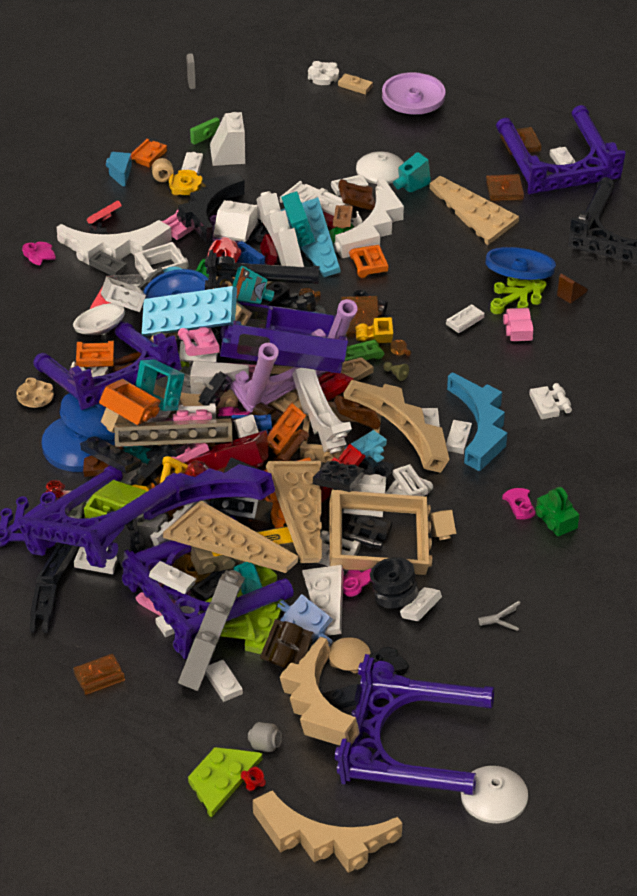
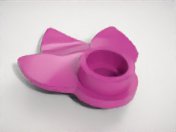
[22,242,56,266]
[217,407,252,416]
[343,569,371,597]

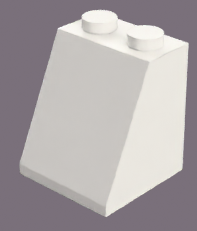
[210,112,245,166]

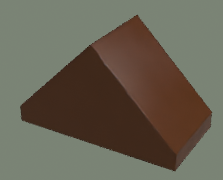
[557,273,588,304]

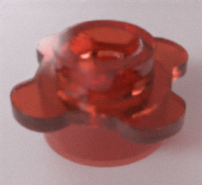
[44,480,65,498]

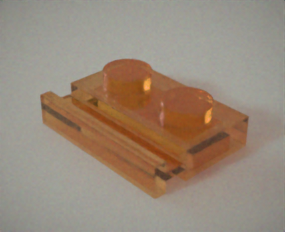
[73,653,125,695]

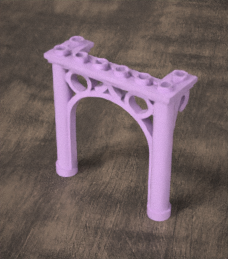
[230,299,357,415]

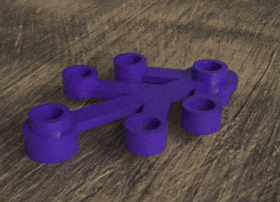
[0,492,57,546]

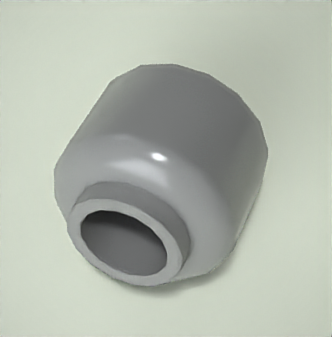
[248,722,282,752]

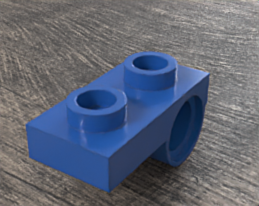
[237,241,265,265]

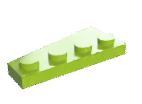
[245,584,286,654]

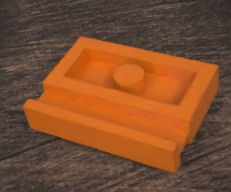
[131,139,167,168]

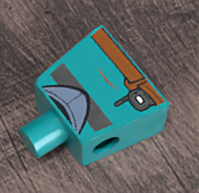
[232,266,274,304]

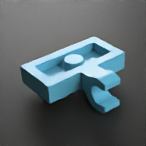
[345,430,387,462]

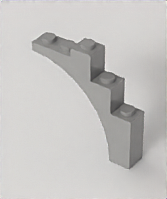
[178,570,245,691]

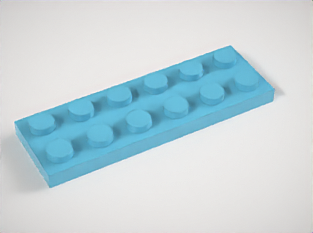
[142,286,237,336]

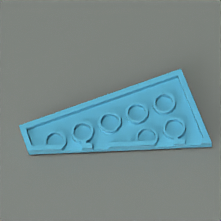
[281,198,341,277]

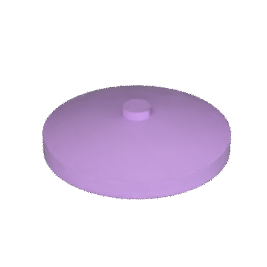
[382,73,445,114]

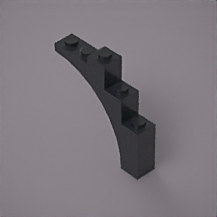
[177,173,245,243]

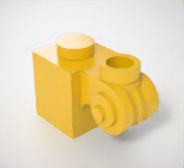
[355,317,393,343]

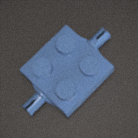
[277,594,333,649]

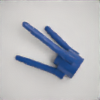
[232,414,272,434]

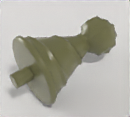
[383,362,409,381]

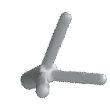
[478,601,521,631]

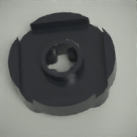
[280,292,316,311]

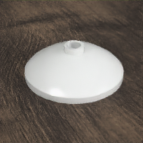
[356,151,404,184]
[73,303,126,335]
[461,766,528,823]

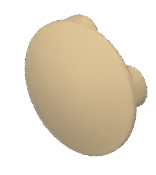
[16,378,54,408]
[329,637,370,673]

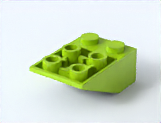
[84,480,147,518]

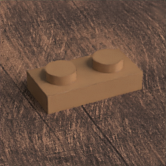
[333,205,353,228]

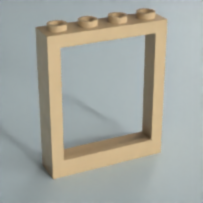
[329,490,432,575]

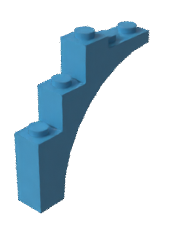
[447,372,507,471]

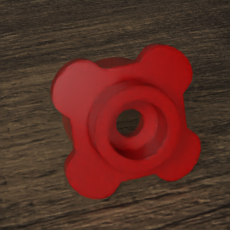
[240,767,266,791]

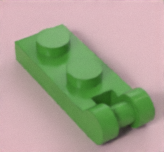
[344,340,384,362]

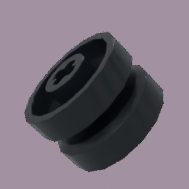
[370,557,419,608]

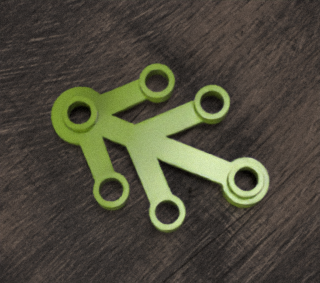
[490,277,546,314]

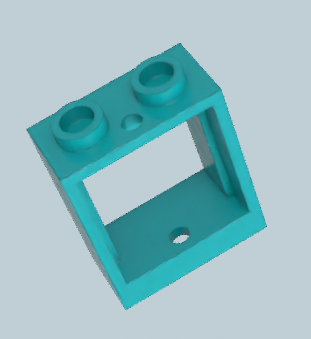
[281,191,316,247]
[136,360,185,411]

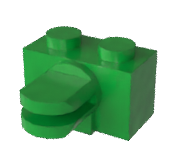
[535,487,579,537]

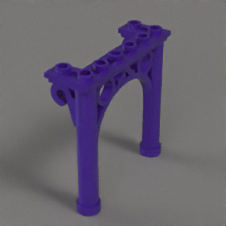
[496,105,626,194]
[34,321,182,410]
[18,466,185,568]
[122,515,294,659]
[335,654,495,796]

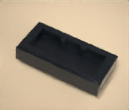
[146,444,188,459]
[322,683,362,710]

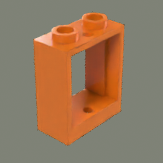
[99,379,161,425]

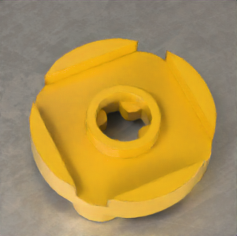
[169,170,202,195]

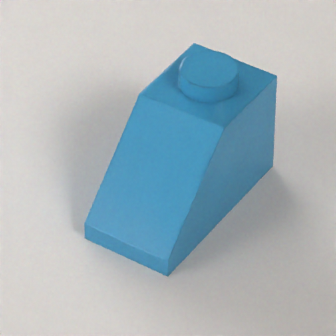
[106,152,132,186]

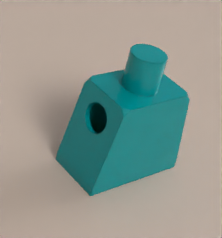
[393,152,431,192]

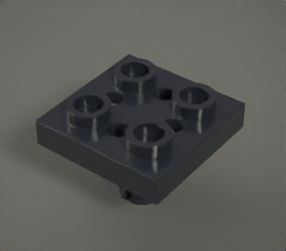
[130,451,170,487]
[313,461,364,492]

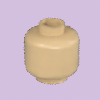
[152,158,174,183]

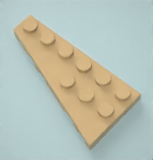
[429,176,519,245]
[163,501,299,573]

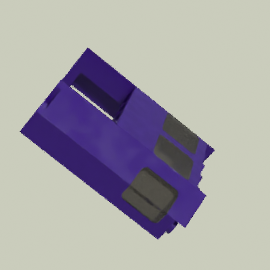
[220,301,348,373]

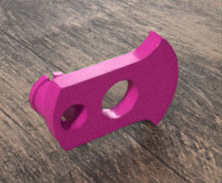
[502,488,535,519]

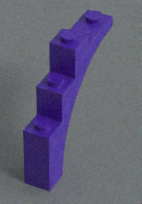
[143,464,275,520]

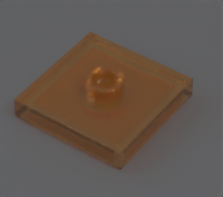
[500,127,542,154]
[486,174,524,200]
[341,296,378,333]

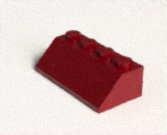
[185,430,268,477]

